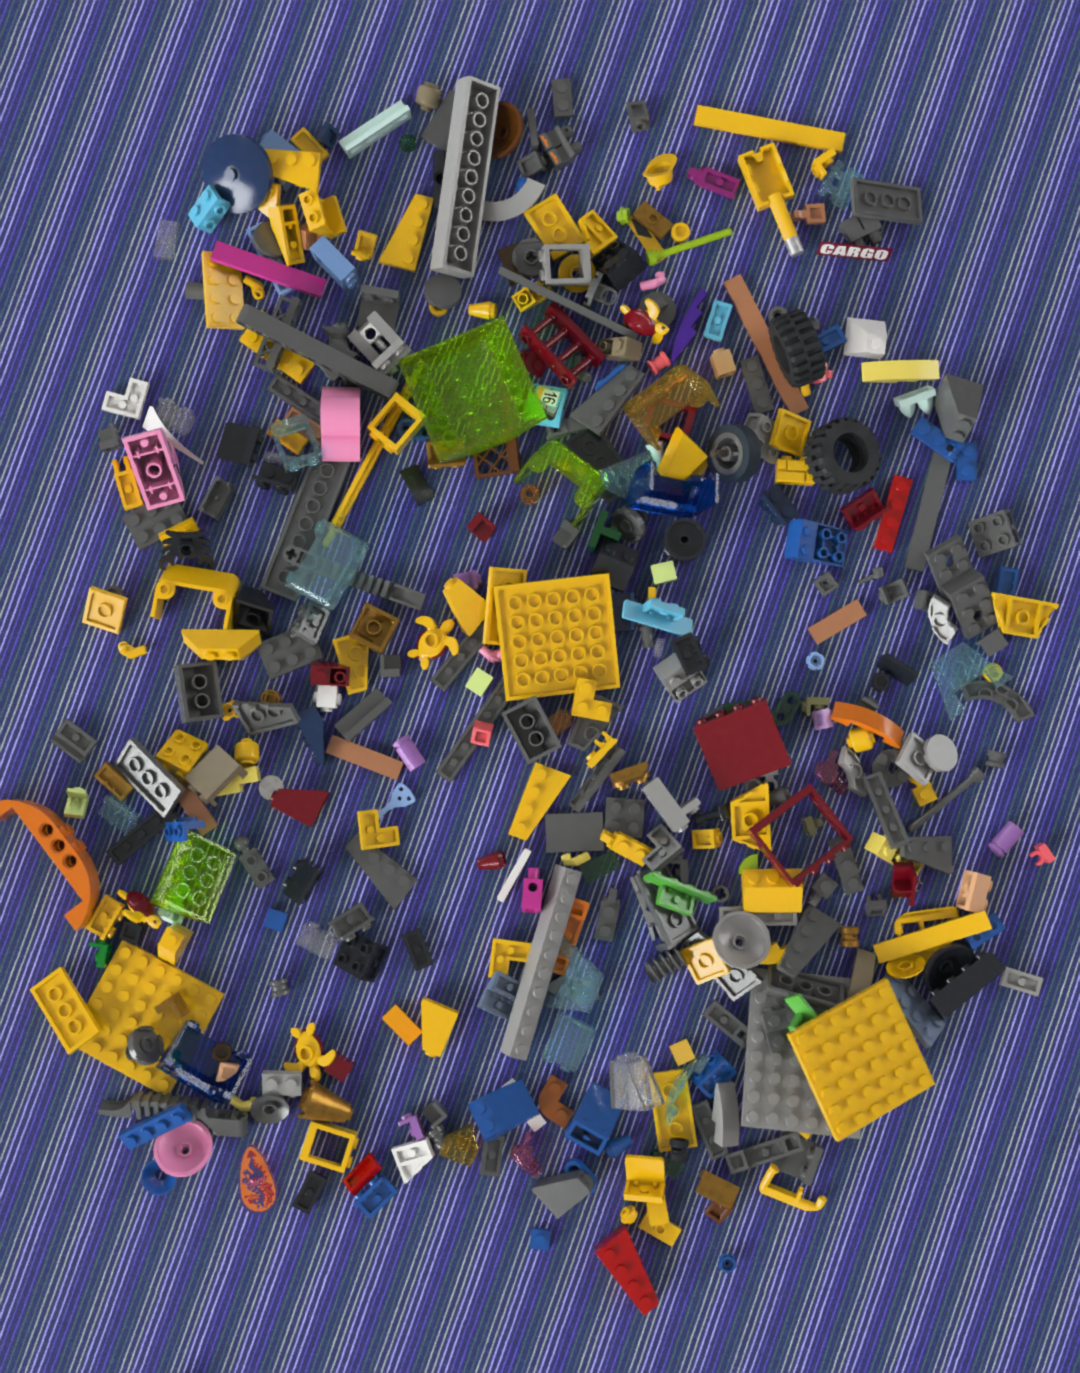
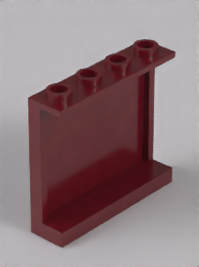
[693,696,792,791]

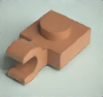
[791,203,826,225]

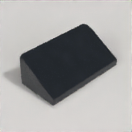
[399,464,435,507]
[876,653,919,686]

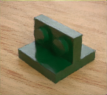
[586,509,622,553]

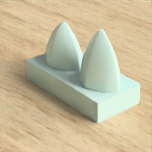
[893,385,936,418]

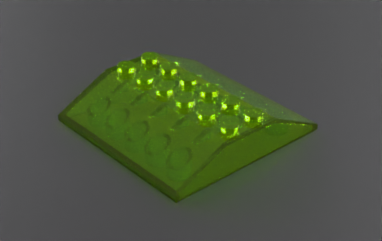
[397,316,547,463]

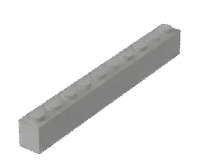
[500,864,582,1061]

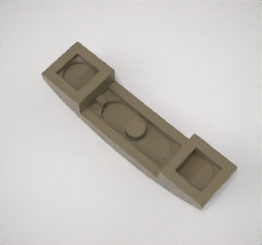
[846,948,876,999]

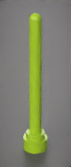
[645,228,732,267]

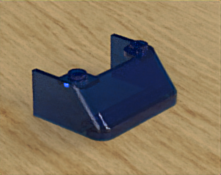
[626,459,719,518]

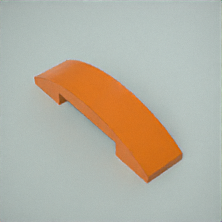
[830,702,904,749]
[553,898,590,976]

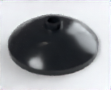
[923,943,976,992]

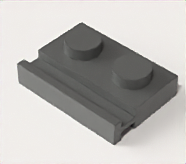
[49,718,99,764]

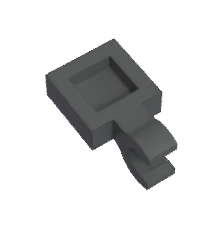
[807,872,839,907]

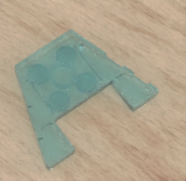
[930,642,1013,720]
[543,935,604,1012]

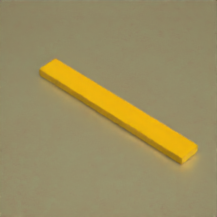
[694,105,846,154]

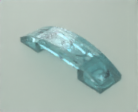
[665,1053,710,1126]

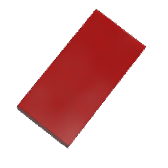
[342,1153,382,1196]

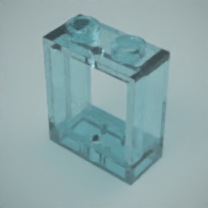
[269,413,322,472]

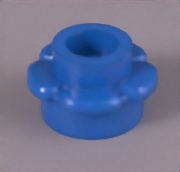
[718,1253,737,1273]

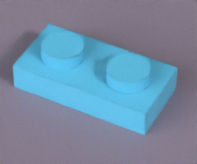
[703,299,732,343]

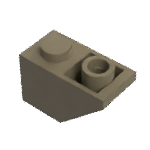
[598,336,643,363]

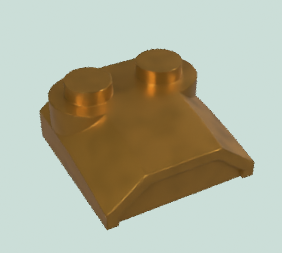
[348,602,400,654]
[609,761,650,791]

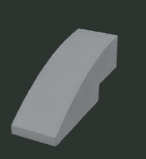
[712,1081,739,1147]

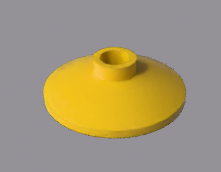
[558,254,596,293]
[886,953,925,979]

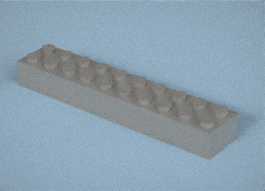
[430,75,501,279]

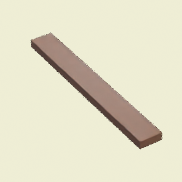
[723,274,809,415]

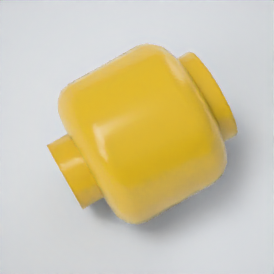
[846,727,876,753]
[234,738,259,768]

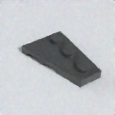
[566,694,625,751]
[232,701,301,736]

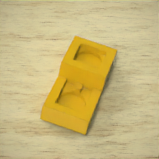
[646,1195,669,1227]

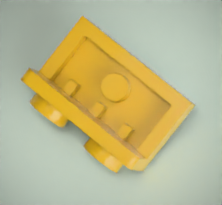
[86,894,126,941]

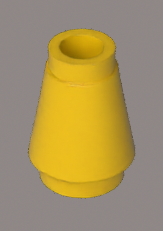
[468,301,497,320]

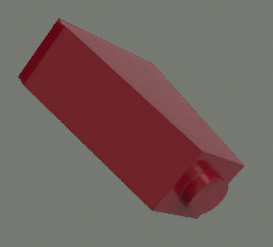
[269,789,331,827]

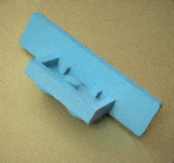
[622,598,693,636]

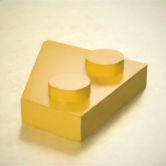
[578,209,618,258]

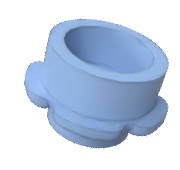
[806,652,825,670]

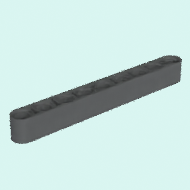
[236,304,400,401]

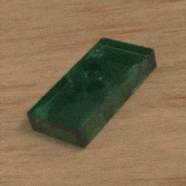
[578,850,621,884]

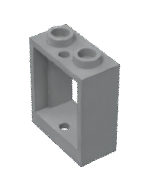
[538,244,592,287]

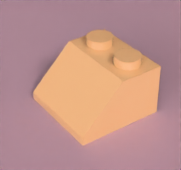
[955,870,993,912]

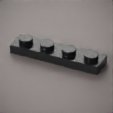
[106,809,179,866]

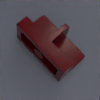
[890,862,917,906]

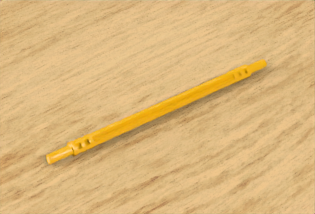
[321,361,426,548]

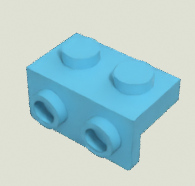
[188,185,231,233]

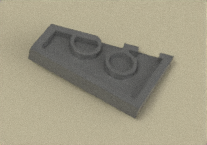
[900,836,952,874]

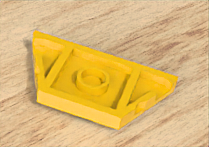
[991,592,1059,639]
[730,782,772,852]

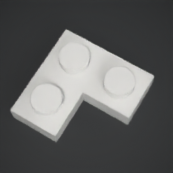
[101,378,150,420]

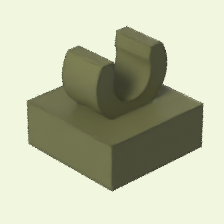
[800,815,824,836]

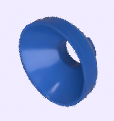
[141,1160,177,1195]

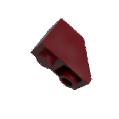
[310,661,350,686]

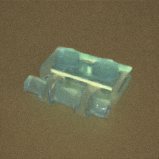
[818,160,865,210]

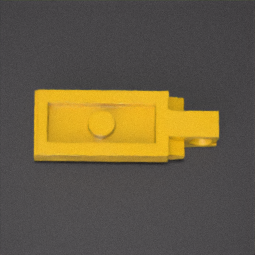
[600,829,653,867]

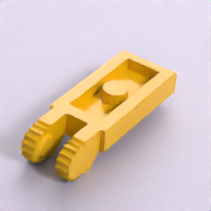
[112,455,144,511]

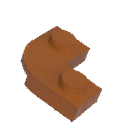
[539,1073,574,1128]

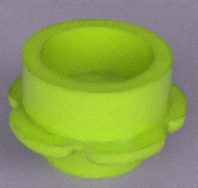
[616,206,631,225]

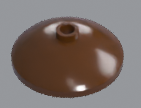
[491,101,524,159]

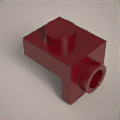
[515,349,547,378]

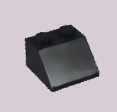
[589,537,640,593]
[283,858,324,905]

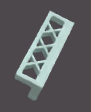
[338,100,412,159]

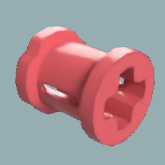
[646,351,671,376]

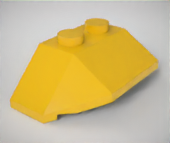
[181,629,262,661]

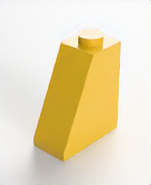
[657,427,708,489]
[442,576,486,637]
[158,924,194,966]
[421,996,459,1058]

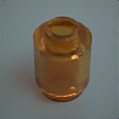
[520,484,539,506]

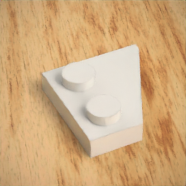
[391,1137,435,1184]

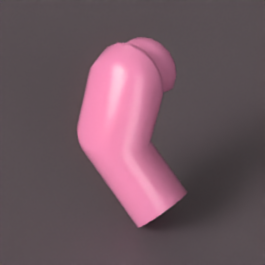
[640,271,667,291]
[478,644,501,663]

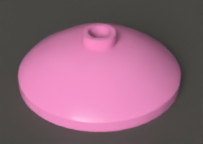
[154,1120,213,1177]

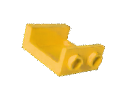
[299,188,347,239]

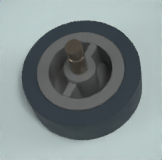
[706,424,761,483]

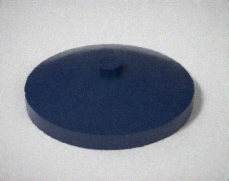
[203,134,273,214]

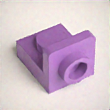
[453,570,482,591]
[398,1112,426,1140]

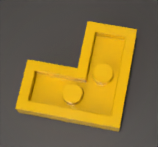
[570,677,612,722]
[357,809,400,850]
[488,938,531,978]

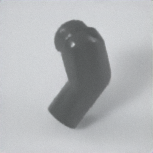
[574,356,593,383]

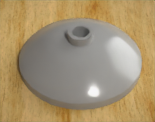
[713,911,771,969]

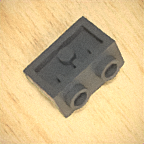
[289,600,330,645]

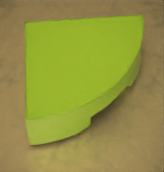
[738,854,758,874]

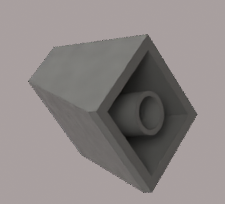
[933,374,983,443]

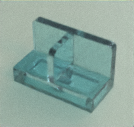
[98,794,142,834]

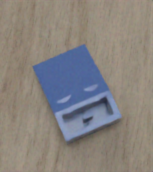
[784,519,849,568]
[564,1081,626,1156]

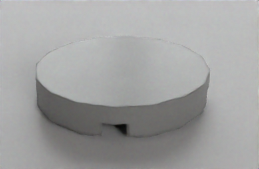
[923,734,958,773]

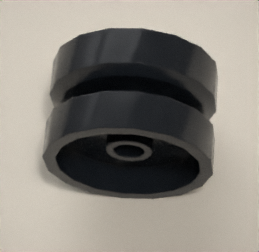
[662,518,706,563]

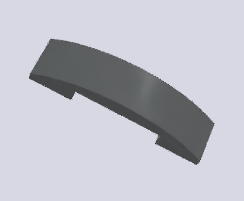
[725,1132,805,1175]

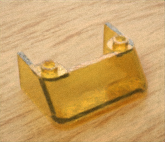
[623,365,720,451]

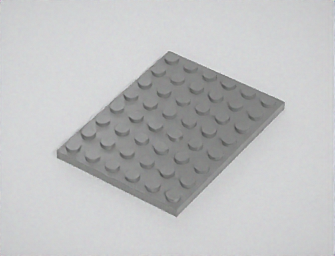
[741,968,861,1139]

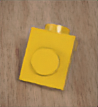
[351,230,378,262]

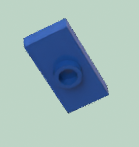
[994,566,1020,596]

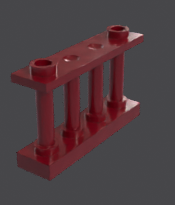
[518,302,606,390]

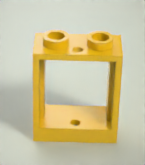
[367,392,427,455]
[299,1120,359,1173]

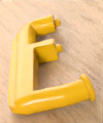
[894,906,963,940]
[759,1163,827,1211]

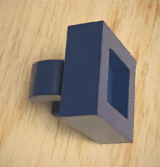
[314,122,341,150]

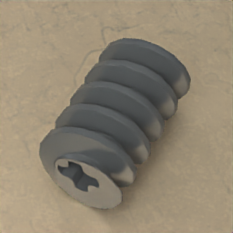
[644,947,687,986]

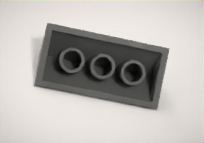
[762,964,844,1011]

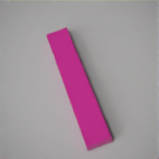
[211,241,327,299]

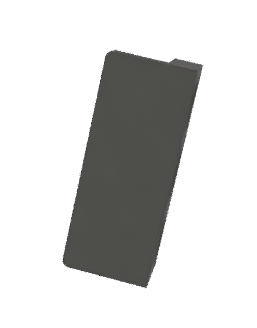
[335,688,393,743]

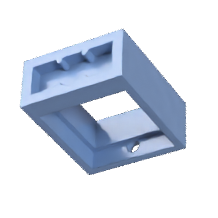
[309,235,359,292]

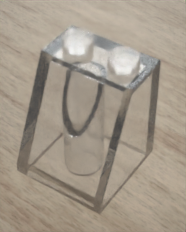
[609,1052,665,1111]

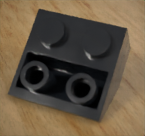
[592,239,646,292]

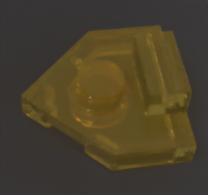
[438,1124,479,1167]

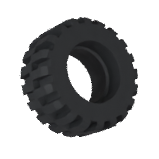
[768,309,826,388]
[804,417,881,495]

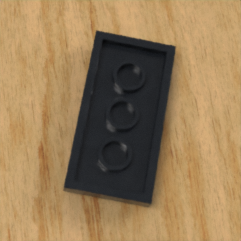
[564,429,639,506]

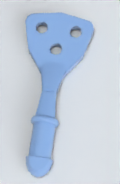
[378,783,416,820]

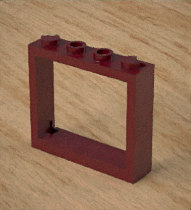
[747,783,854,888]

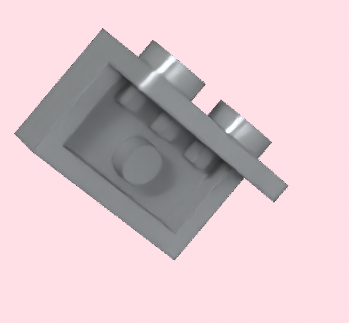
[262,1070,304,1097]

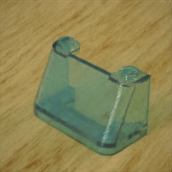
[285,519,369,611]

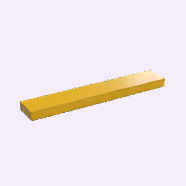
[873,909,992,964]

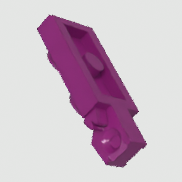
[687,167,741,200]

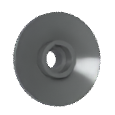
[250,1094,289,1124]

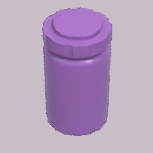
[393,734,426,772]
[987,821,1024,858]

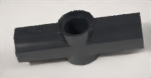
[433,150,447,211]

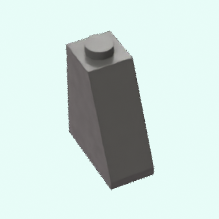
[531,1169,595,1219]

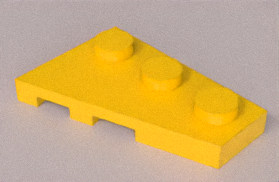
[332,636,369,695]

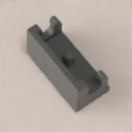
[198,476,236,521]

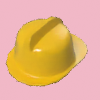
[642,153,677,191]

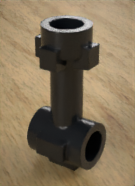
[694,803,731,826]

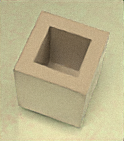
[709,348,736,380]

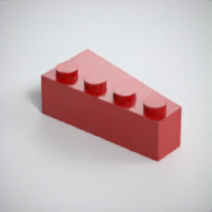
[595,1223,659,1316]

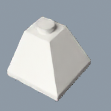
[843,317,887,359]

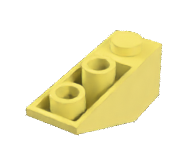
[864,832,924,876]

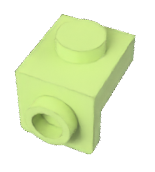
[63,787,89,819]

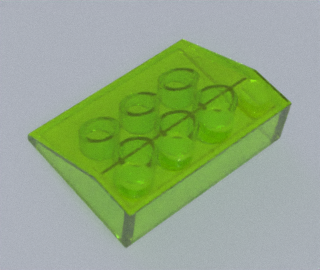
[149,830,238,925]

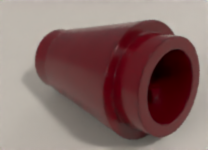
[477,850,507,870]

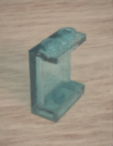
[541,1011,597,1073]

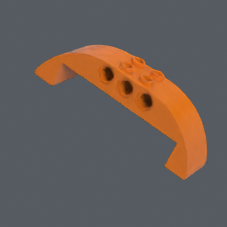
[0,799,100,931]

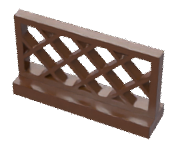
[467,395,523,480]

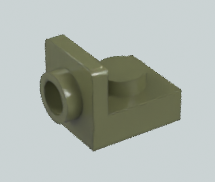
[801,697,830,716]

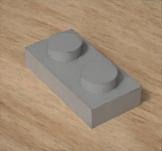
[999,966,1044,997]

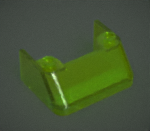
[513,439,609,528]

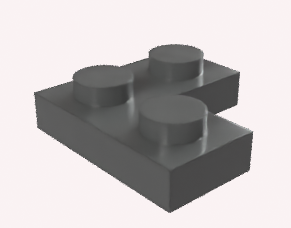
[642,823,684,872]

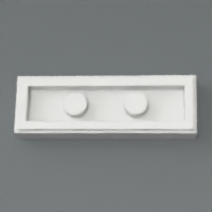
[497,848,532,902]

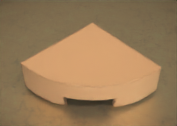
[216,1062,240,1082]

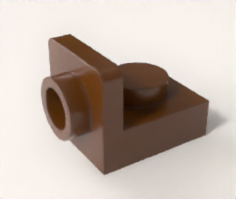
[704,1199,736,1225]

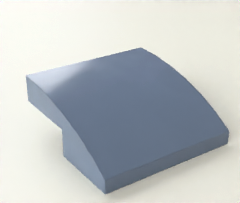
[477,971,520,1021]

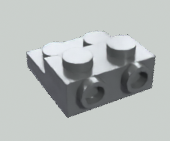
[759,1003,795,1054]

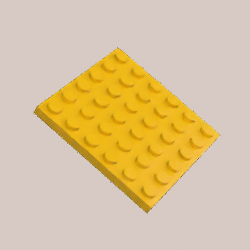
[493,573,620,701]
[79,940,225,1095]
[787,978,935,1142]

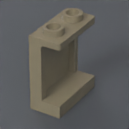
[185,745,248,806]

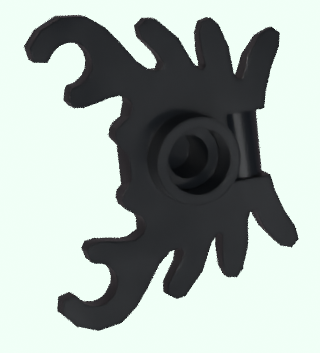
[159,530,214,571]

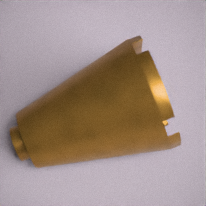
[297,1079,353,1123]

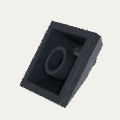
[233,586,274,639]

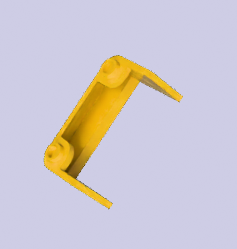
[150,564,241,630]

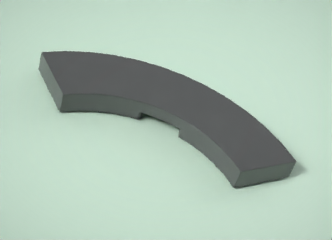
[959,680,1035,723]

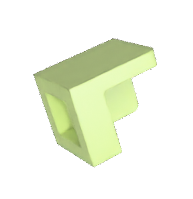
[650,560,677,586]
[466,667,494,698]

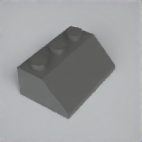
[173,660,224,724]
[501,695,562,765]

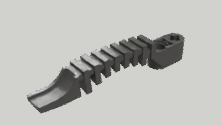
[283,545,427,611]
[98,1091,248,1137]

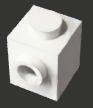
[313,685,342,712]

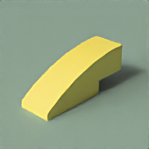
[217,766,261,796]

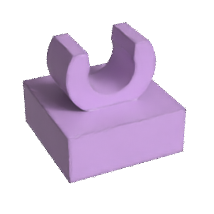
[811,708,836,730]

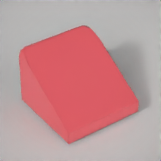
[470,720,494,747]

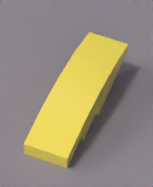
[861,360,940,383]

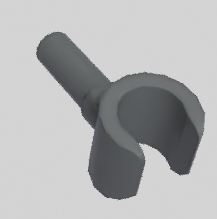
[858,567,884,585]

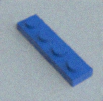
[118,1102,193,1150]

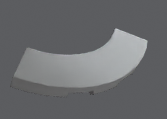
[482,178,546,222]

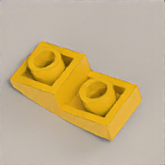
[511,279,554,313]

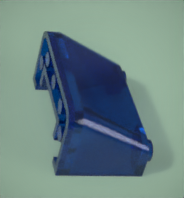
[156,1020,253,1104]

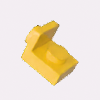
[811,147,837,181]
[692,828,723,849]

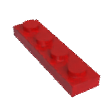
[872,475,913,553]

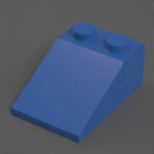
[467,1079,540,1142]

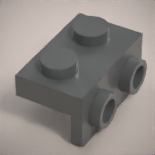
[328,902,375,943]

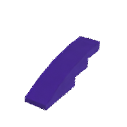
[670,289,708,366]

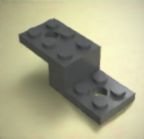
[924,534,997,640]

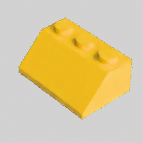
[741,868,803,913]

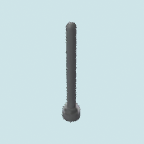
[908,766,986,832]

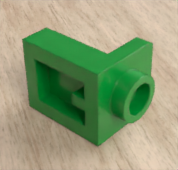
[89,938,113,968]

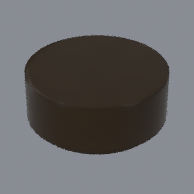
[212,1041,232,1062]

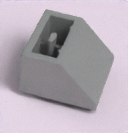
[653,652,708,704]

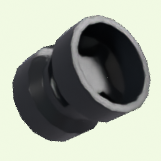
[669,1137,689,1161]

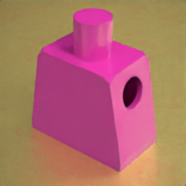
[521,868,543,913]

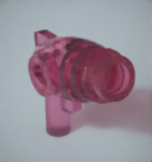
[814,749,848,795]
[509,1131,543,1178]

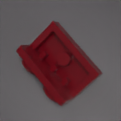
[840,487,888,531]

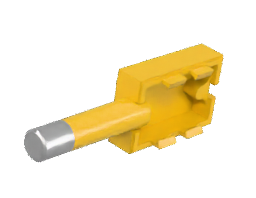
[737,142,804,258]

